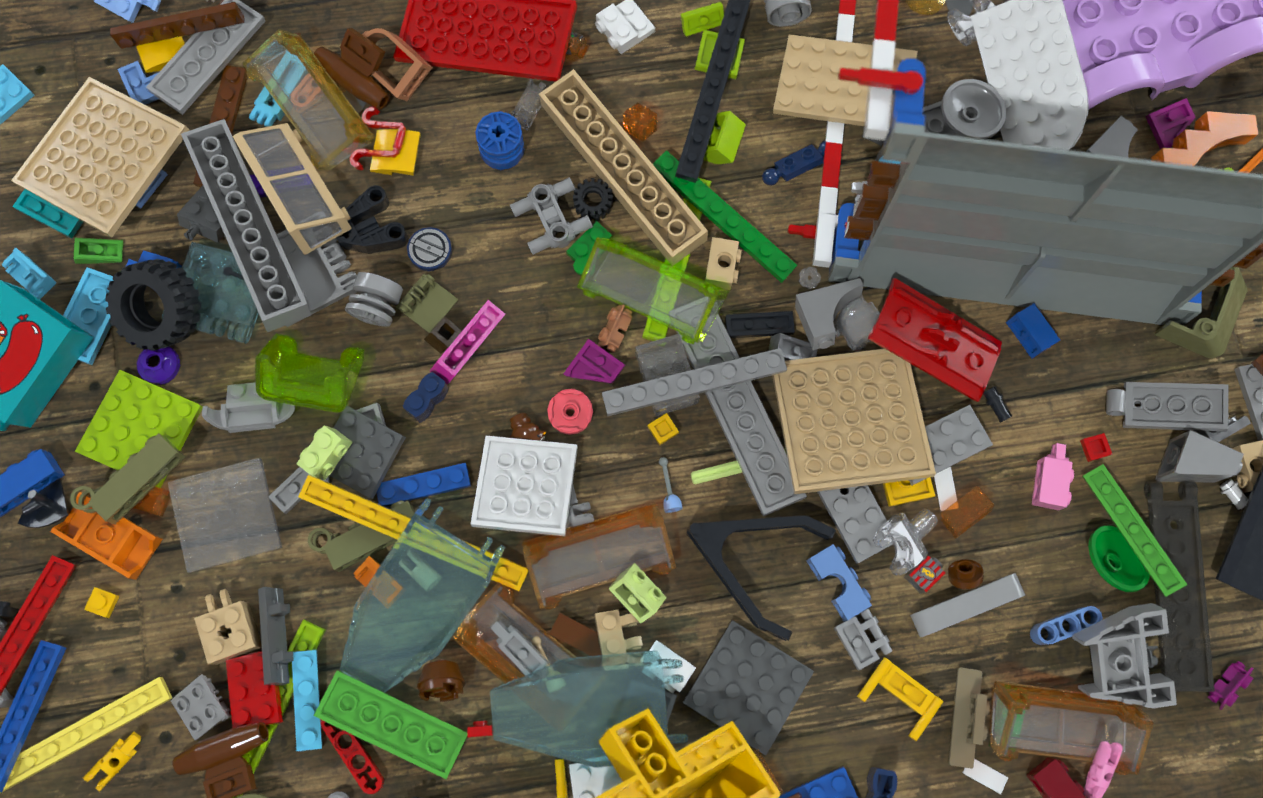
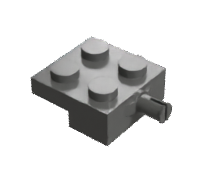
[177,186,225,243]

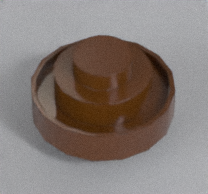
[948,559,984,589]

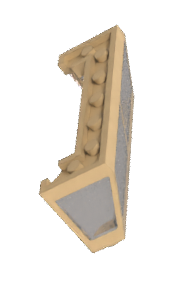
[232,123,352,255]

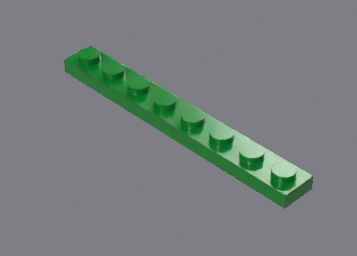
[653,150,798,283]

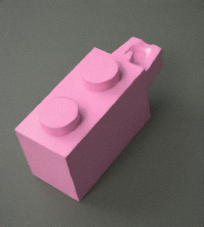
[1032,443,1074,510]

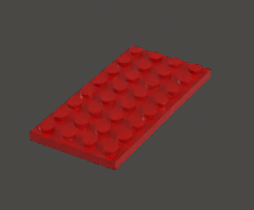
[393,0,578,82]

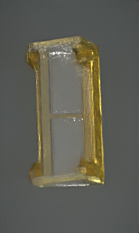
[242,29,376,170]

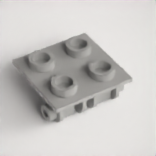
[170,674,230,741]

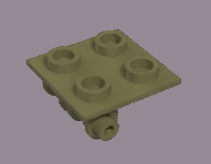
[396,274,459,333]

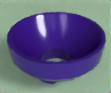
[137,346,180,385]

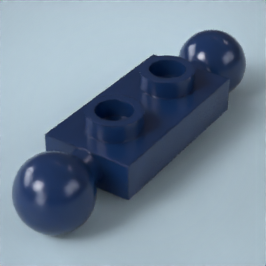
[762,141,826,186]

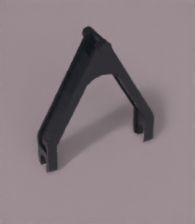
[686,516,836,641]

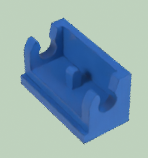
[1006,304,1060,359]

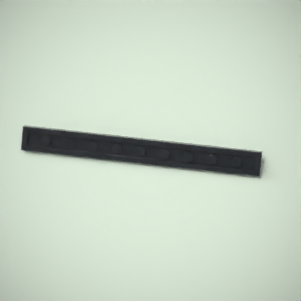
[675,0,751,183]

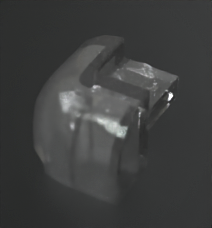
[834,295,880,352]

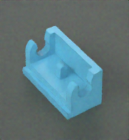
[2,248,57,299]

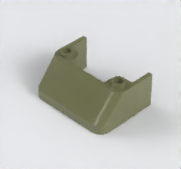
[1155,267,1247,359]

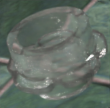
[799,267,821,289]

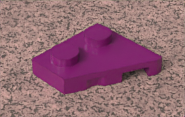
[1145,98,1196,150]
[563,339,626,384]

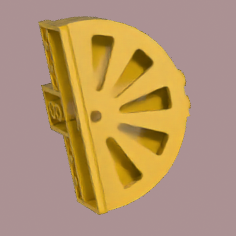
[595,708,780,798]

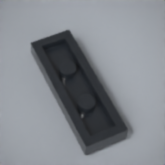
[725,311,795,338]

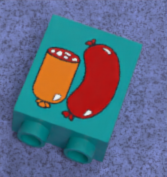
[0,280,94,431]

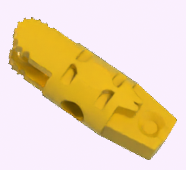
[83,731,141,792]

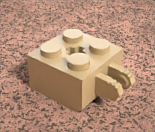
[194,588,262,665]

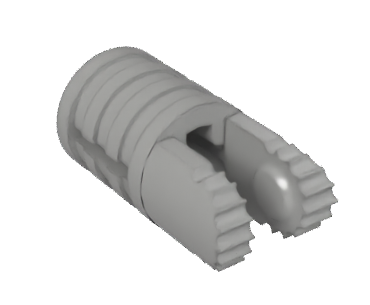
[566,502,594,528]

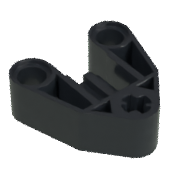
[335,185,408,254]

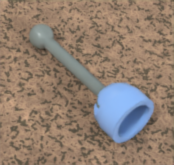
[659,457,683,513]

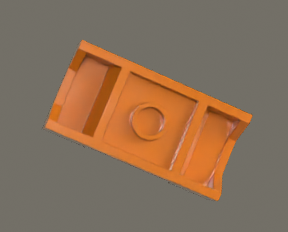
[50,492,163,580]

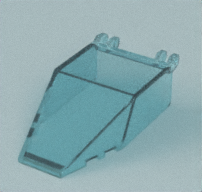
[340,498,505,693]
[490,651,688,768]

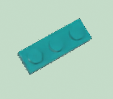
[12,189,83,239]

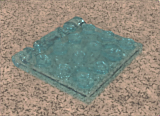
[162,242,259,344]

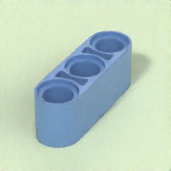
[1030,606,1103,645]

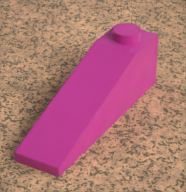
[430,300,505,385]

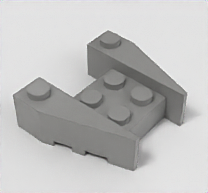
[1072,603,1177,708]

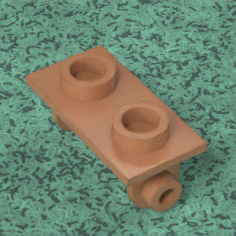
[598,304,633,352]

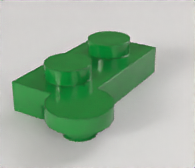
[566,221,613,275]

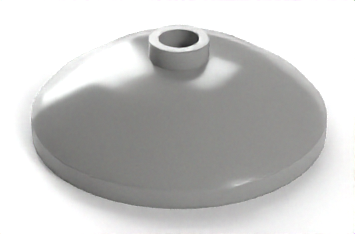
[941,79,1006,139]

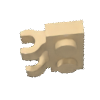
[594,610,643,662]

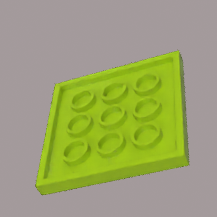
[75,370,203,489]

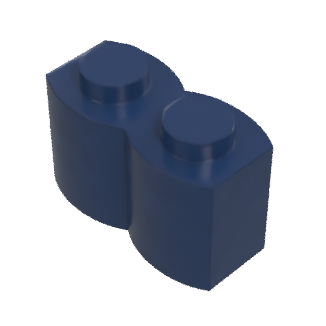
[403,372,449,423]
[866,767,897,798]

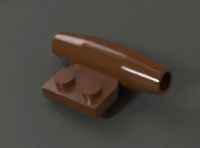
[313,28,390,110]
[173,722,269,798]

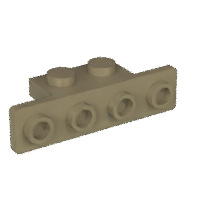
[948,667,990,769]

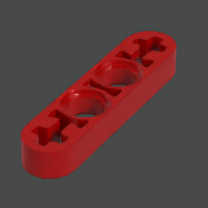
[320,719,384,794]

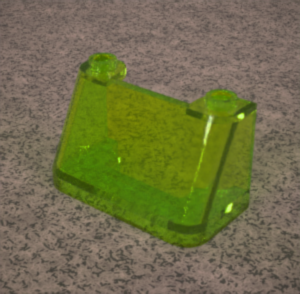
[255,333,364,413]

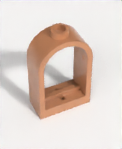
[362,28,433,101]

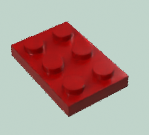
[226,651,283,728]

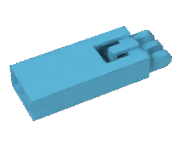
[249,51,314,127]

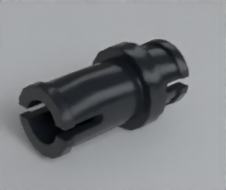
[982,386,1013,423]

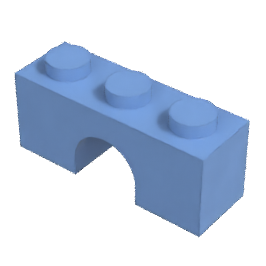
[806,544,872,621]

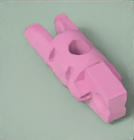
[1083,741,1123,798]

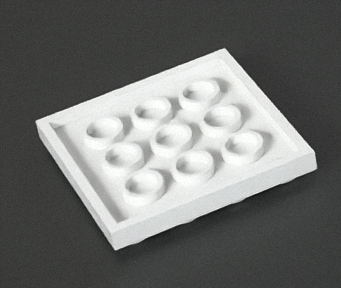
[471,436,578,536]

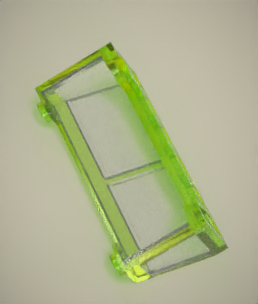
[577,237,729,344]

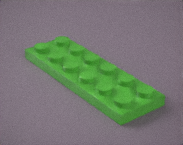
[314,670,467,779]

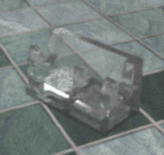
[510,79,546,130]

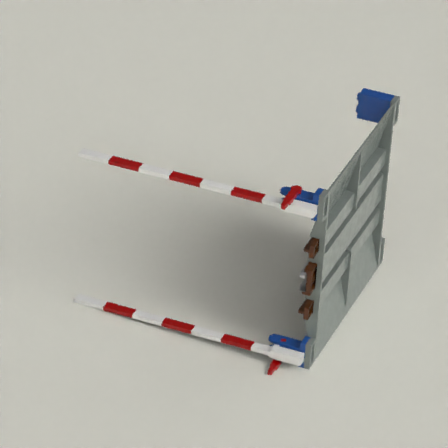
[788,0,1263,326]

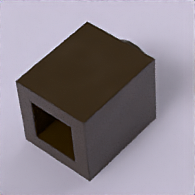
[424,316,462,354]

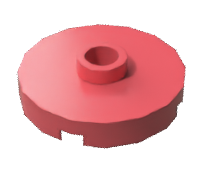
[547,389,593,435]

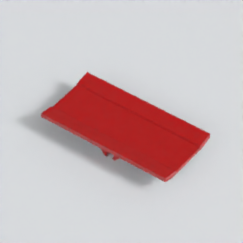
[867,278,1002,402]

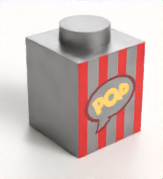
[904,556,946,594]

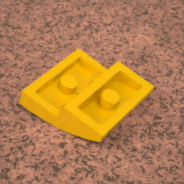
[136,36,185,73]
[370,129,420,176]

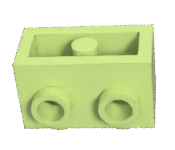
[296,425,353,480]
[609,563,667,623]

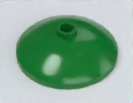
[1088,526,1150,592]

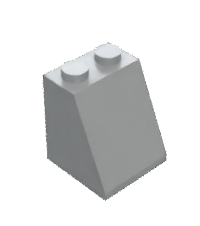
[1155,430,1244,483]

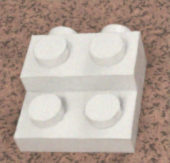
[595,0,655,54]

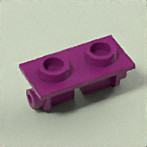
[1208,661,1254,711]

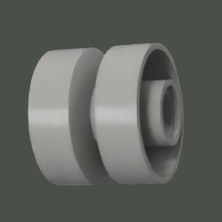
[764,0,812,27]

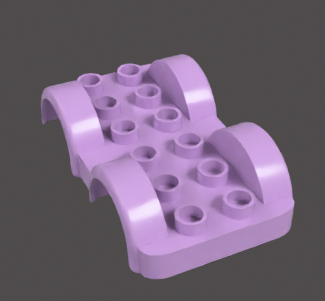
[1063,0,1263,110]

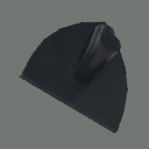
[18,478,69,528]

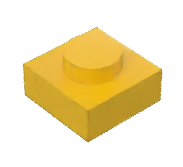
[647,413,679,445]
[84,587,119,618]

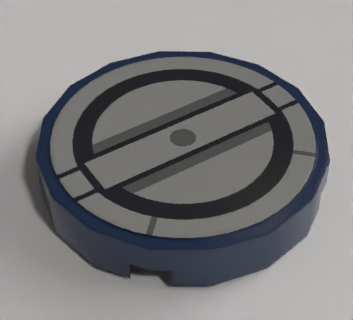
[407,227,452,272]

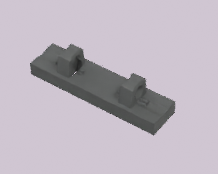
[258,587,294,685]

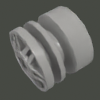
[345,272,403,327]

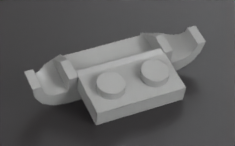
[202,380,295,433]

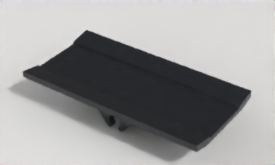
[1215,466,1263,601]

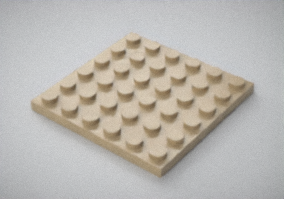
[11,77,190,237]
[772,349,936,494]

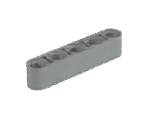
[910,573,1025,638]

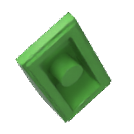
[74,238,123,264]

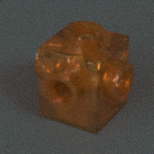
[623,103,657,141]

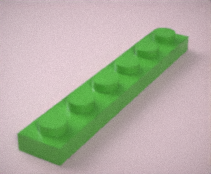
[1083,464,1187,597]

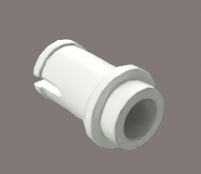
[1220,479,1248,510]

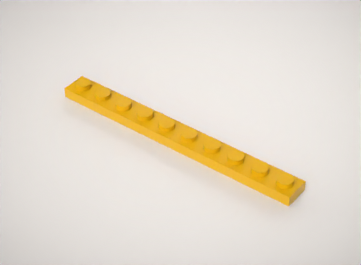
[298,474,529,591]

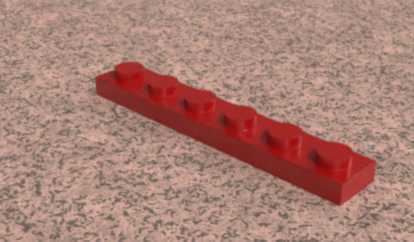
[0,555,76,696]

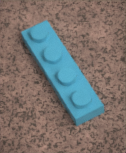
[292,650,322,751]

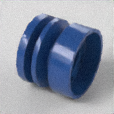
[476,111,525,170]

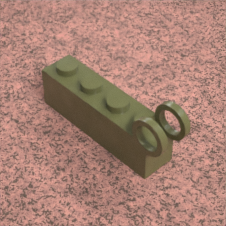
[70,433,186,525]
[308,500,420,572]

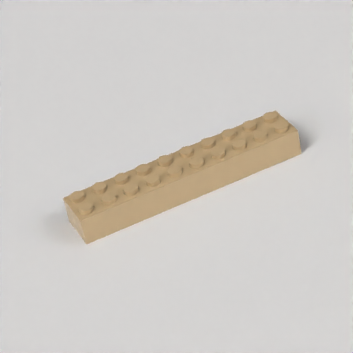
[539,69,708,266]

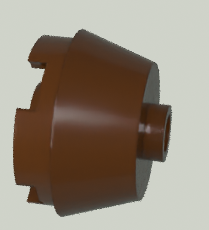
[417,660,466,702]

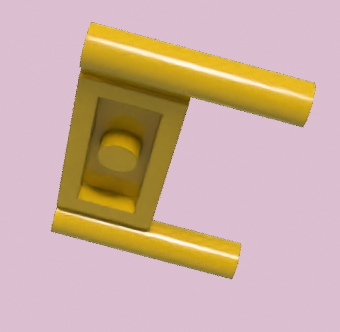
[857,657,944,742]

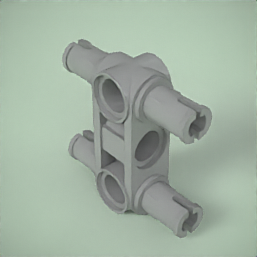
[510,177,593,255]

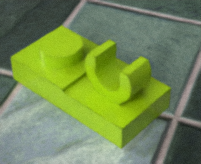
[680,2,724,36]

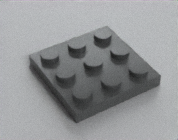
[329,405,406,499]

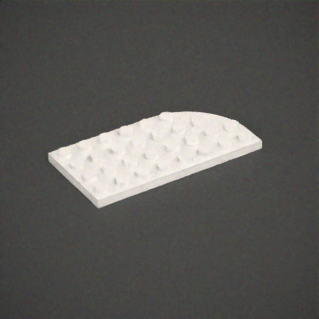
[971,0,1089,150]

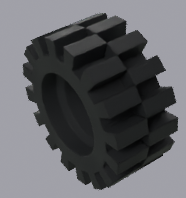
[573,178,613,221]

